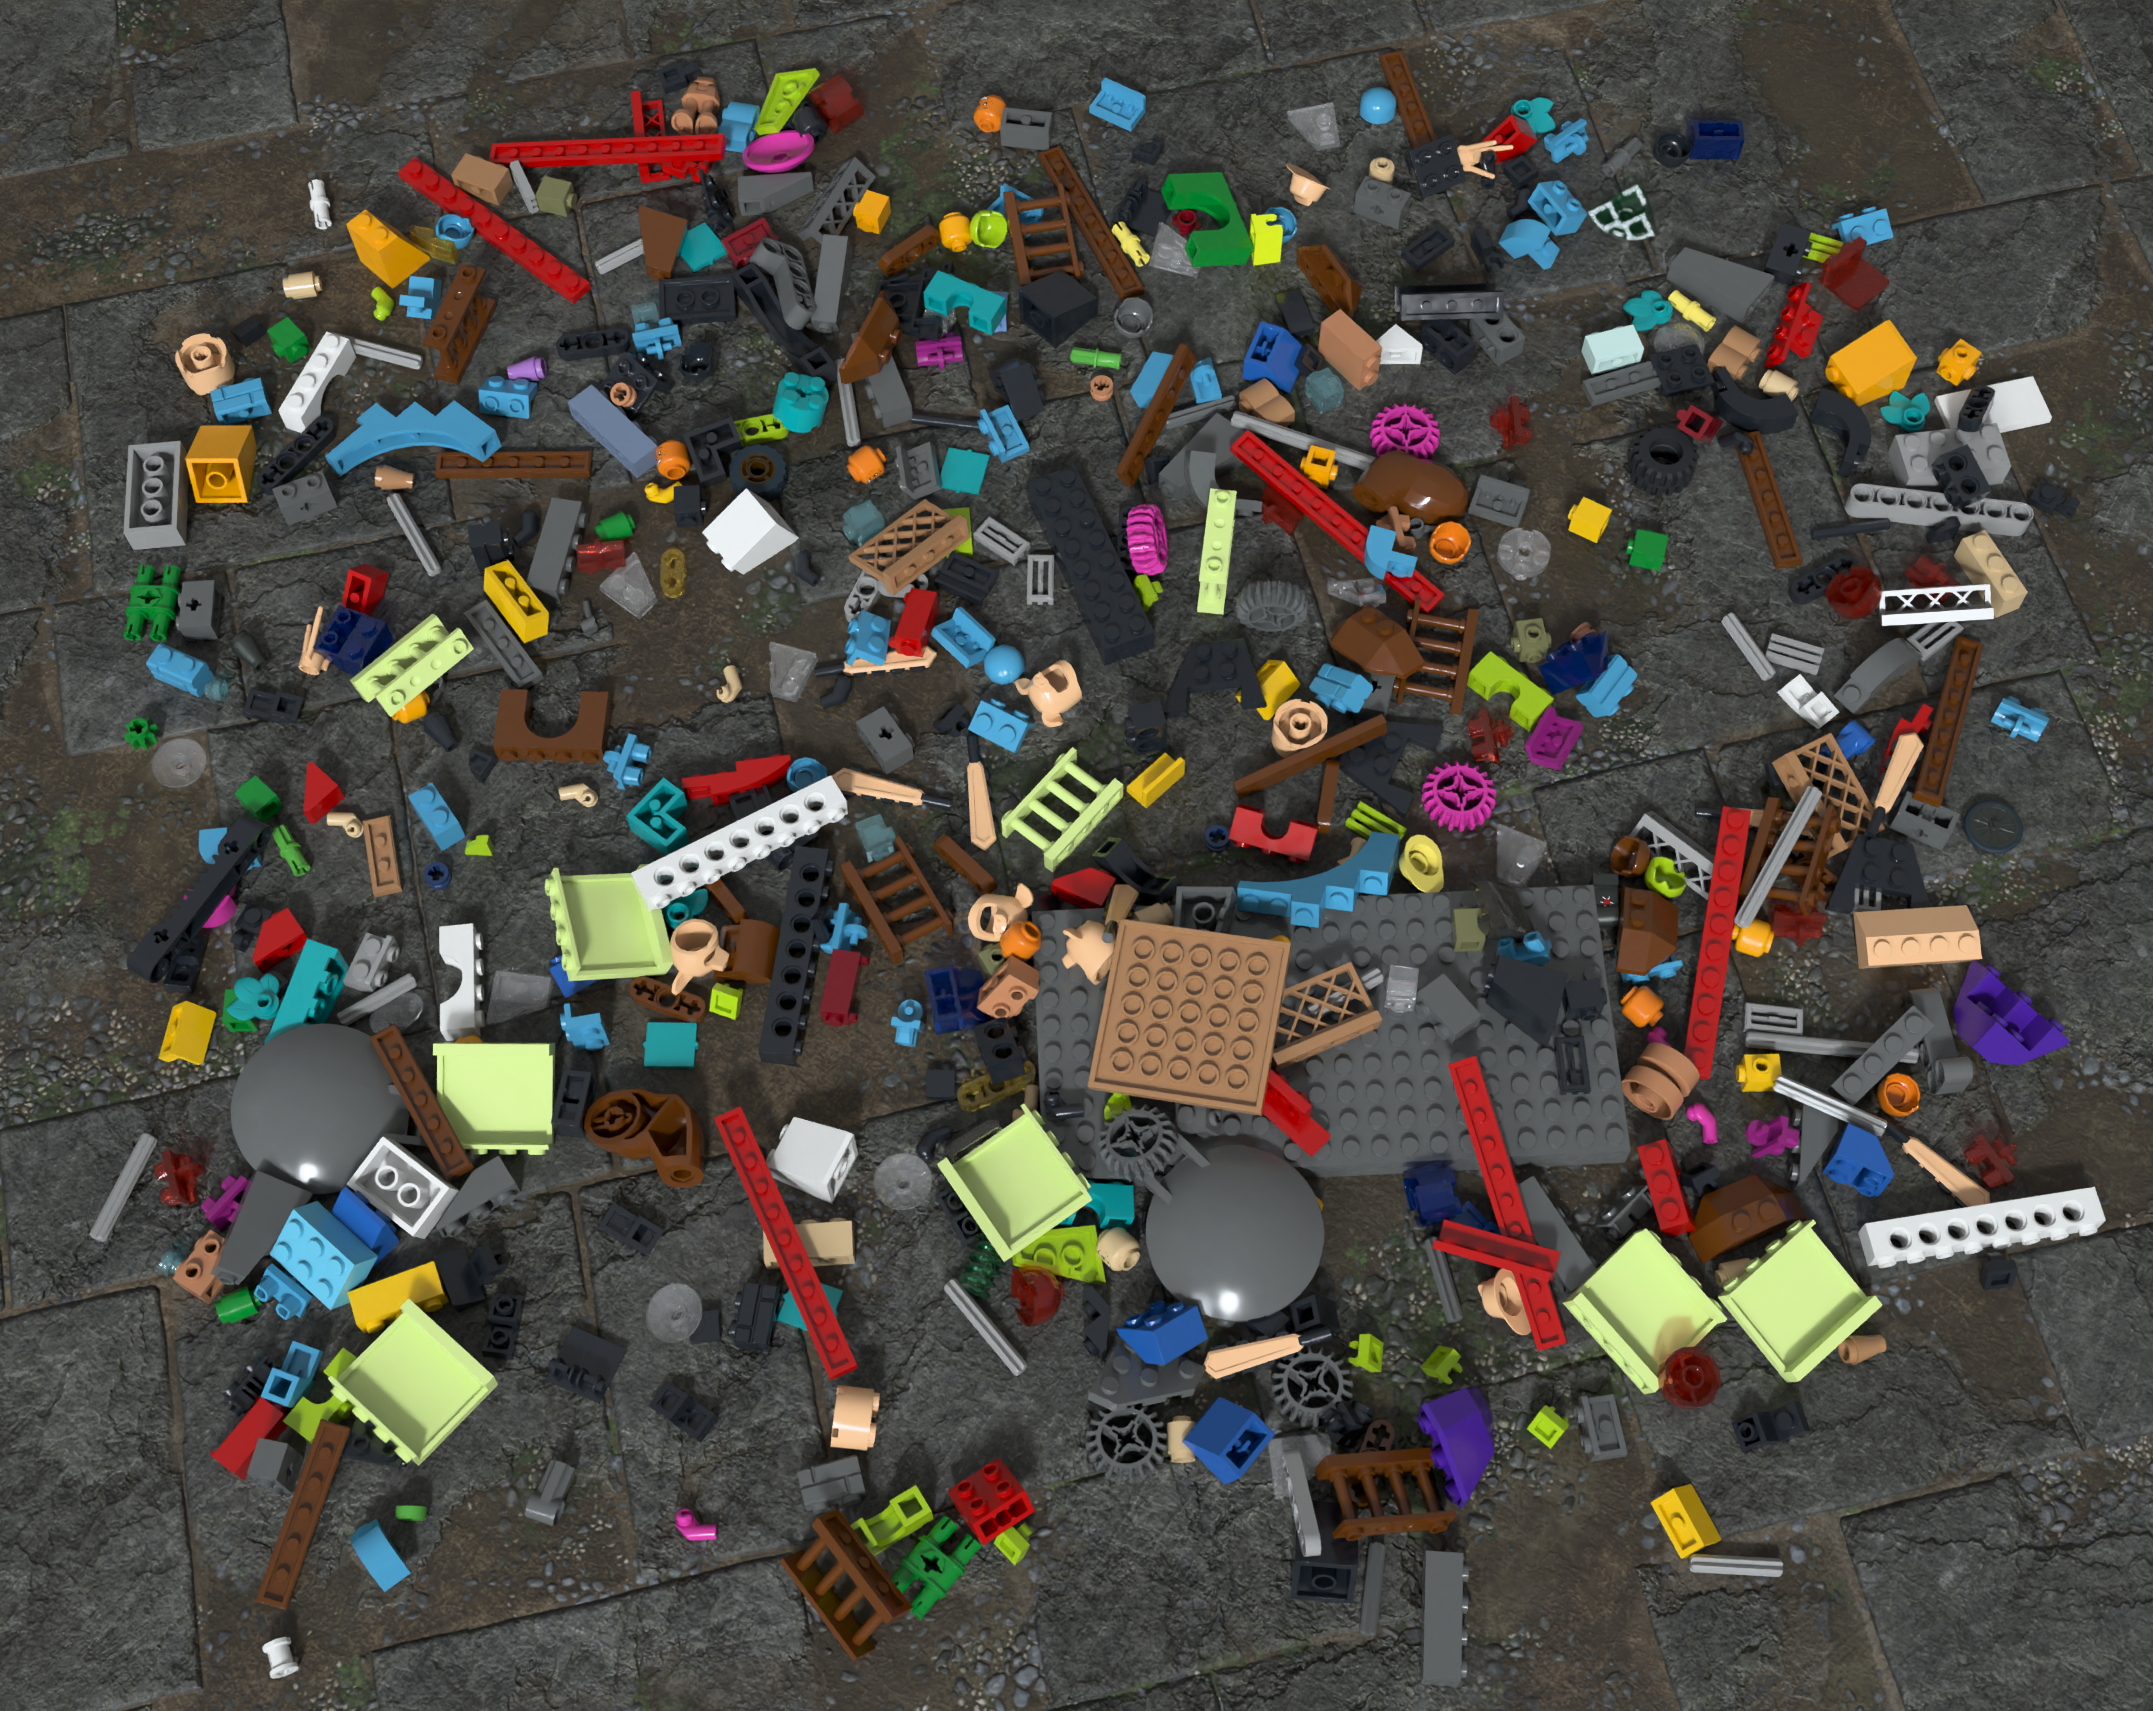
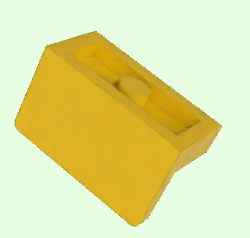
[1235,660,1300,720]
[1127,753,1185,808]
[158,1001,216,1065]
[1651,1484,1721,1559]

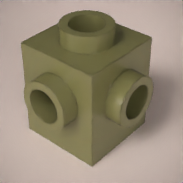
[1511,618,1551,663]

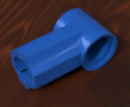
[1819,720,1875,771]

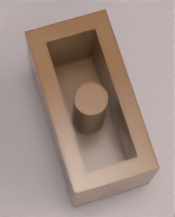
[451,153,513,206]

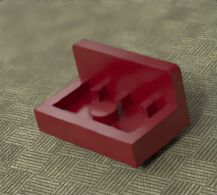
[720,217,781,268]

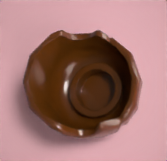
[1610,836,1651,878]

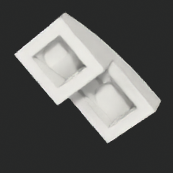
[1777,674,1839,729]

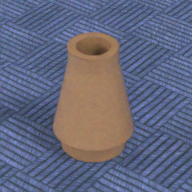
[375,464,415,490]
[1838,1334,1886,1365]

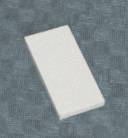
[1934,376,2052,433]

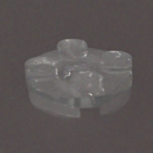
[1497,528,1551,580]

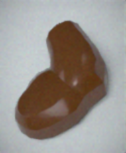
[1352,450,1469,526]
[584,1088,704,1188]

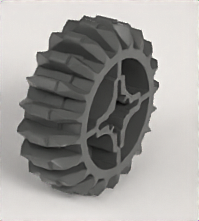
[1236,579,1308,632]
[1098,1104,1178,1182]
[1271,1345,1353,1428]
[1086,1404,1168,1484]

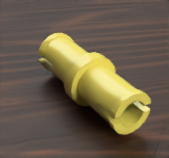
[1112,222,1150,267]
[1668,290,1716,332]

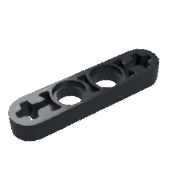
[257,417,337,495]

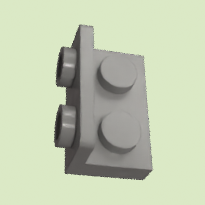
[343,932,400,994]

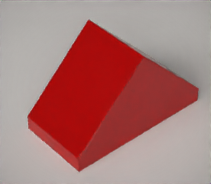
[303,762,345,824]

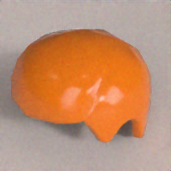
[1428,521,1471,565]
[1876,1073,1920,1117]

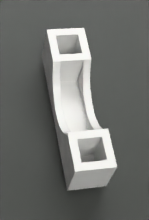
[278,332,356,433]
[439,923,485,1041]

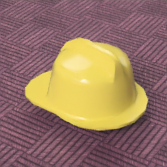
[1399,835,1444,893]

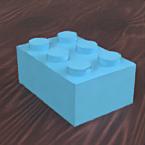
[270,1201,378,1310]

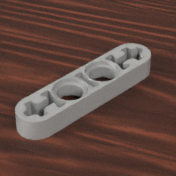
[844,539,901,622]
[1281,1449,1321,1557]

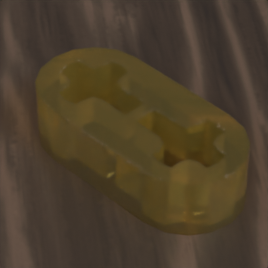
[660,548,686,598]

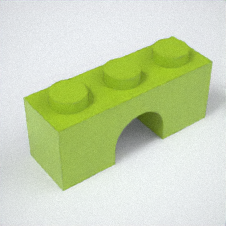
[1467,651,1554,732]
[283,1348,357,1444]
[850,1485,934,1556]

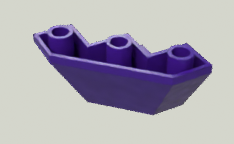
[1953,960,2070,1065]
[1417,1387,1495,1509]

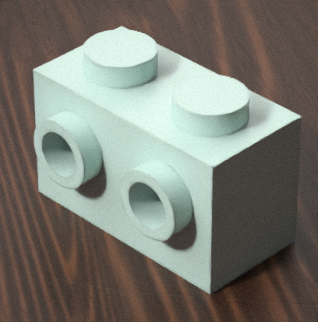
[1581,325,1644,375]

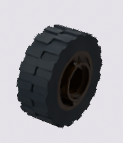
[729,444,787,502]

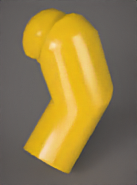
[644,481,682,504]

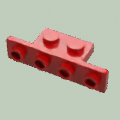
[1764,281,1823,369]
[1262,1069,1331,1157]

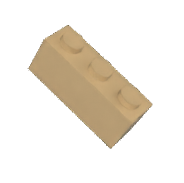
[1954,530,2028,618]
[763,1218,855,1270]

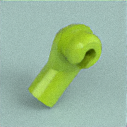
[371,287,394,321]

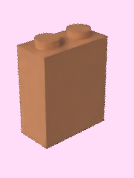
[1318,309,1382,391]

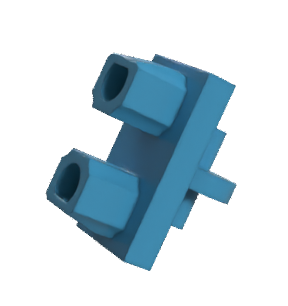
[1544,118,1589,163]
[632,317,682,360]
[1189,357,1222,404]
[1991,696,2049,742]
[603,734,652,790]
[820,903,868,954]
[1498,931,1552,967]
[891,1000,926,1047]
[254,1264,313,1320]

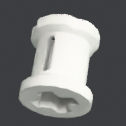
[262,1637,299,1679]

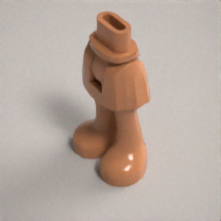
[671,77,720,135]

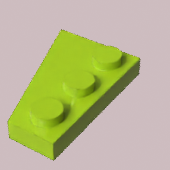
[754,68,820,135]
[1012,1225,1106,1285]

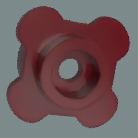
[1172,210,1201,235]

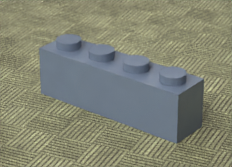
[568,384,659,478]

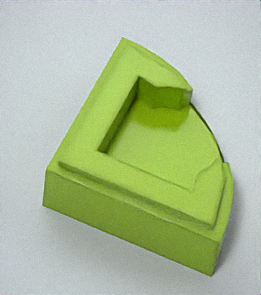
[465,835,494,856]
[1104,1093,1132,1123]

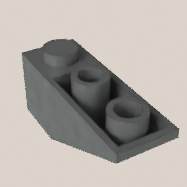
[738,172,814,216]
[1789,1102,1838,1191]
[436,1156,521,1239]

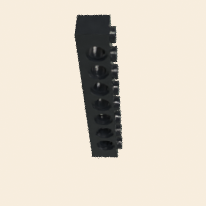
[758,846,835,1066]

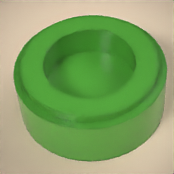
[395,1506,427,1521]

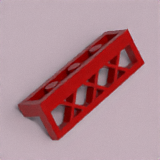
[631,90,671,183]
[1432,1219,1561,1282]

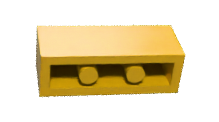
[484,560,549,643]
[347,1261,450,1333]

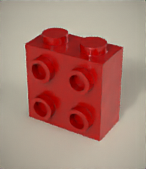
[947,1457,1035,1545]

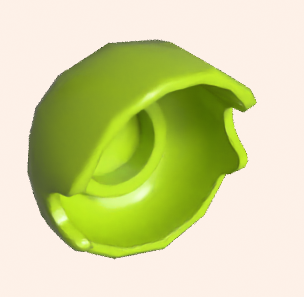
[969,210,1007,248]
[1644,856,1687,898]

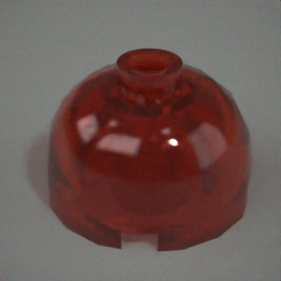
[1825,566,1882,620]
[1011,1266,1064,1327]
[1657,1347,1721,1409]

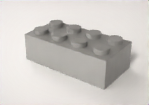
[1888,423,2011,492]
[124,441,189,550]

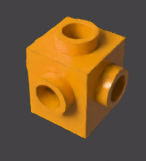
[1936,339,1982,386]
[1299,445,1339,489]

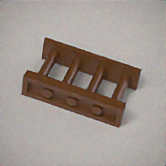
[1003,183,1084,288]
[422,263,497,385]
[1393,599,1479,715]
[1738,797,1841,917]
[840,836,955,965]
[1315,1447,1457,1541]
[780,1509,912,1661]

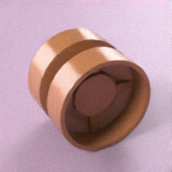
[1621,1042,1700,1120]

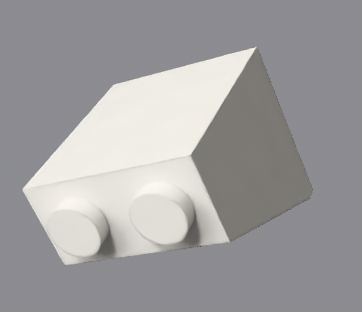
[702,488,799,575]
[766,1117,858,1204]

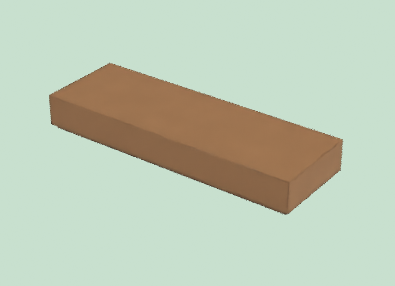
[362,815,403,897]

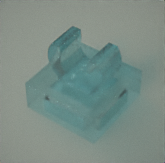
[630,301,660,330]

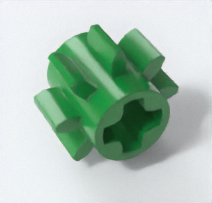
[123,716,160,750]

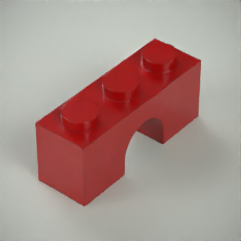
[1228,803,1320,863]
[1637,1139,1696,1238]

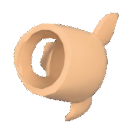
[1013,660,1082,727]
[968,883,1034,943]
[670,919,729,995]
[1062,920,1117,985]

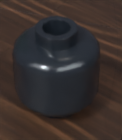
[792,106,828,143]

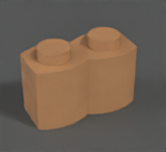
[1707,326,1762,382]
[1238,378,1295,427]

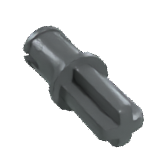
[1602,137,1643,177]

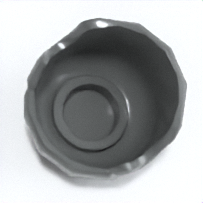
[1113,297,1153,339]

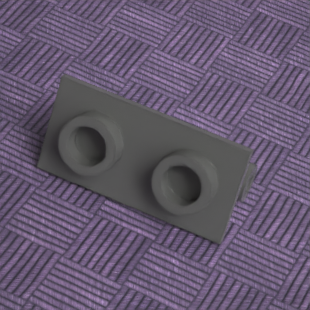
[1595,1185,1652,1240]

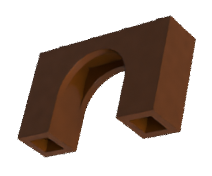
[493,689,613,764]

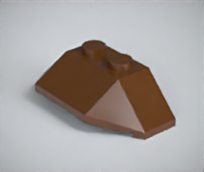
[1296,244,1363,321]
[839,290,902,384]
[1330,604,1425,679]
[1616,886,1678,976]
[1688,1174,1807,1264]

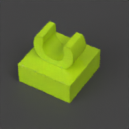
[1132,574,1163,612]
[709,983,743,1020]
[1348,1334,1384,1372]
[1420,1346,1463,1384]
[1527,1405,1569,1449]
[994,1523,1033,1565]

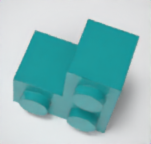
[626,777,690,856]

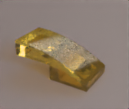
[409,225,459,265]

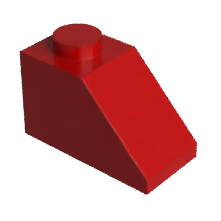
[1480,114,1537,164]
[338,563,388,627]
[1051,868,1116,909]
[252,907,308,974]

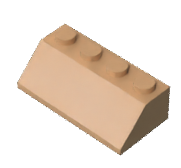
[1853,905,1982,969]

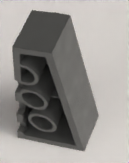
[1174,886,1237,934]

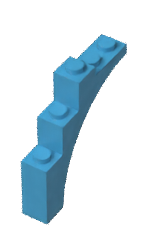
[325,400,502,477]
[1237,832,1400,928]

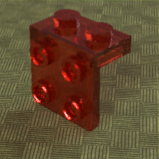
[1819,236,1889,311]

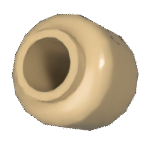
[1096,1227,1140,1271]

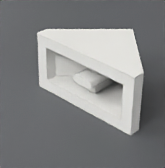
[1376,324,1423,364]

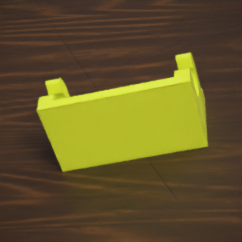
[1249,214,1283,266]

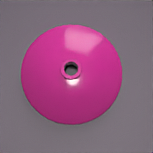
[742,130,815,173]

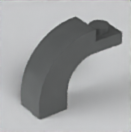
[1184,450,1262,520]
[1834,638,1923,714]

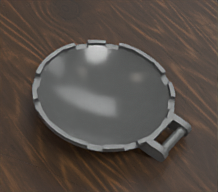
[231,1024,436,1195]
[1141,1132,1324,1322]

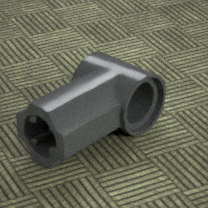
[525,1460,576,1527]

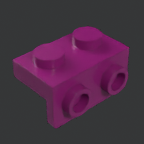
[1525,706,1583,771]

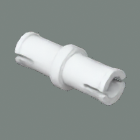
[308,179,332,229]

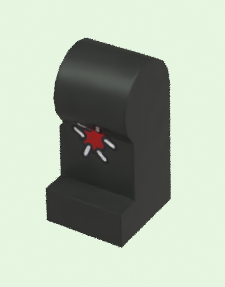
[1589,874,1619,929]

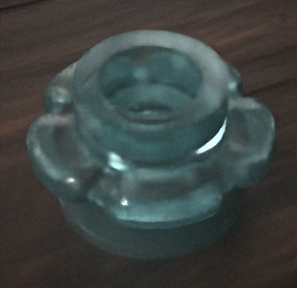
[205,677,228,704]
[158,1248,184,1277]

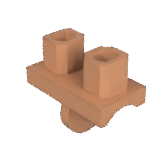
[1376,506,1416,554]

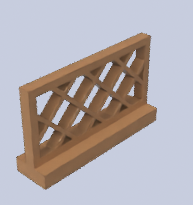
[849,499,970,595]
[1772,733,1885,859]
[1271,962,1382,1072]

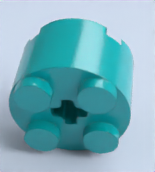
[773,372,829,433]

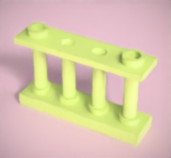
[1197,488,1237,615]
[350,614,474,717]
[1001,747,1123,873]

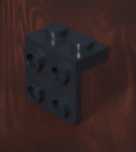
[598,351,674,421]

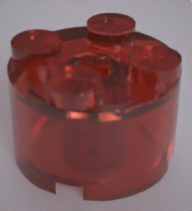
[809,74,864,135]

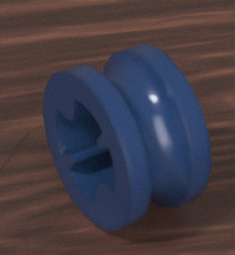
[1205,825,1230,853]
[424,862,451,890]

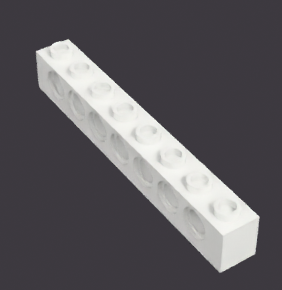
[631,775,848,912]
[1858,1187,2106,1268]

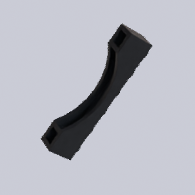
[732,262,837,388]

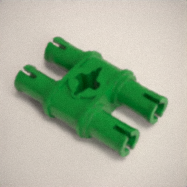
[123,564,182,642]
[891,1514,982,1620]

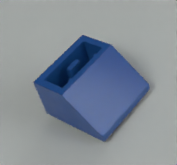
[1243,321,1302,393]
[1822,1123,1894,1198]
[331,1187,400,1267]
[1116,1301,1208,1365]
[1182,1397,1275,1485]

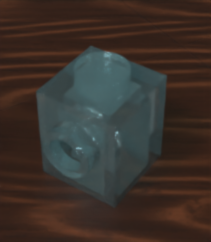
[1305,367,1344,414]
[842,500,885,547]
[854,814,895,863]

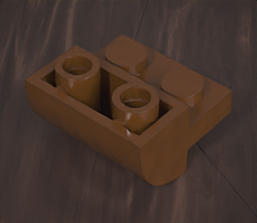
[713,919,780,984]

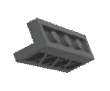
[797,157,876,245]

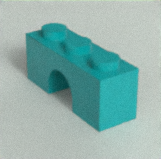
[924,270,1006,335]
[1056,1180,1134,1230]

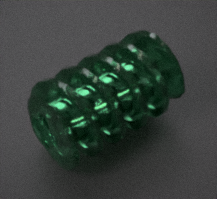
[959,1231,1006,1299]

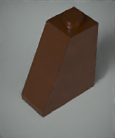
[638,205,688,282]

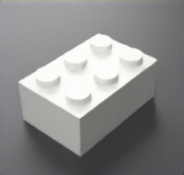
[347,1137,460,1239]

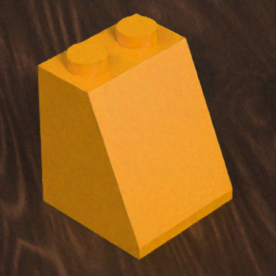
[346,209,430,289]
[1825,320,1917,407]
[185,425,257,503]

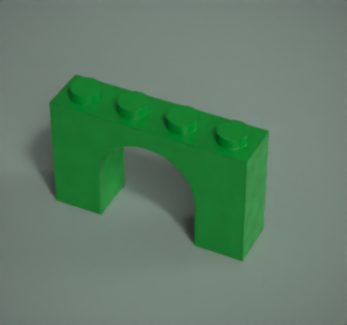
[1161,172,1254,267]

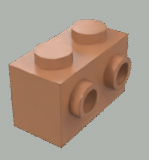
[977,955,1040,1022]
[173,1230,224,1305]

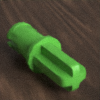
[1070,347,1122,370]
[272,825,310,876]

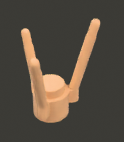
[1457,140,1514,179]
[298,606,346,675]

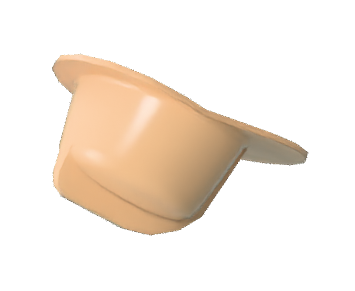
[1286,163,1330,206]
[1478,1268,1531,1335]

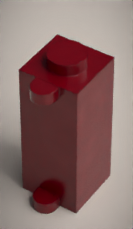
[1677,405,1724,444]
[820,949,870,1027]

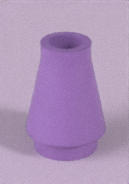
[507,356,547,381]

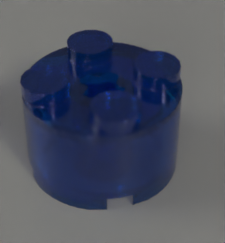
[1403,1161,1462,1228]

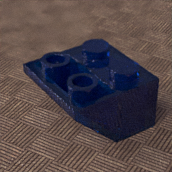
[1686,117,1745,160]
[313,605,393,676]
[1538,631,1608,695]
[924,965,991,1035]

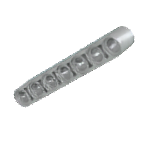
[1844,484,2034,536]

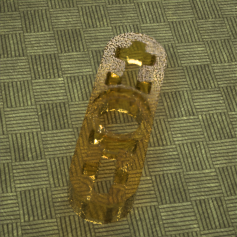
[957,1061,1036,1112]

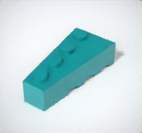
[264,939,349,1045]

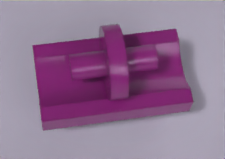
[915,332,963,370]
[1745,1115,1800,1158]
[201,1175,249,1232]

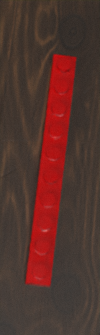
[489,134,727,169]
[398,157,591,304]
[1230,430,1445,615]
[1683,806,1751,1080]
[1448,1056,1568,1351]
[714,1106,858,1381]

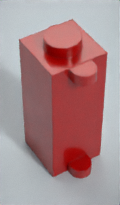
[888,588,939,657]
[209,1395,288,1480]

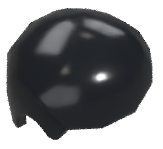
[1653,132,1693,168]
[679,342,717,382]

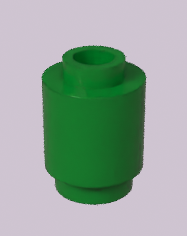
[594,511,635,545]
[215,1285,263,1324]

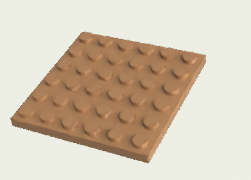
[1087,919,1292,1116]

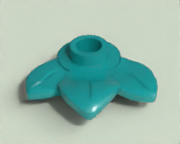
[1511,97,1556,136]
[1622,290,1673,331]
[1880,390,1930,432]
[661,889,708,929]
[226,973,280,1021]

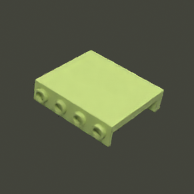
[545,864,673,981]
[433,1042,555,1155]
[937,1104,1092,1262]
[1718,1220,1882,1383]
[1563,1228,1727,1394]
[328,1299,498,1466]

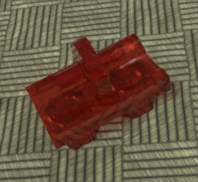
[1489,396,1532,450]
[1260,485,1305,535]
[576,538,626,574]
[1905,555,1961,604]
[1467,709,1514,765]
[1771,905,1826,946]
[1964,1134,2018,1190]
[153,1149,204,1206]

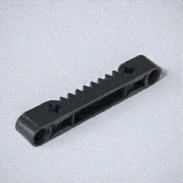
[127,813,273,983]

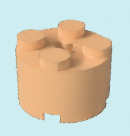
[175,333,235,395]
[1271,699,1328,758]
[830,1385,880,1451]

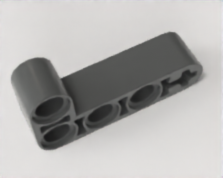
[749,238,816,330]
[1905,987,1973,1095]

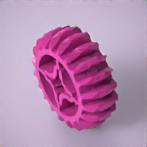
[1370,402,1440,459]
[1126,504,1169,576]
[1421,760,1496,833]

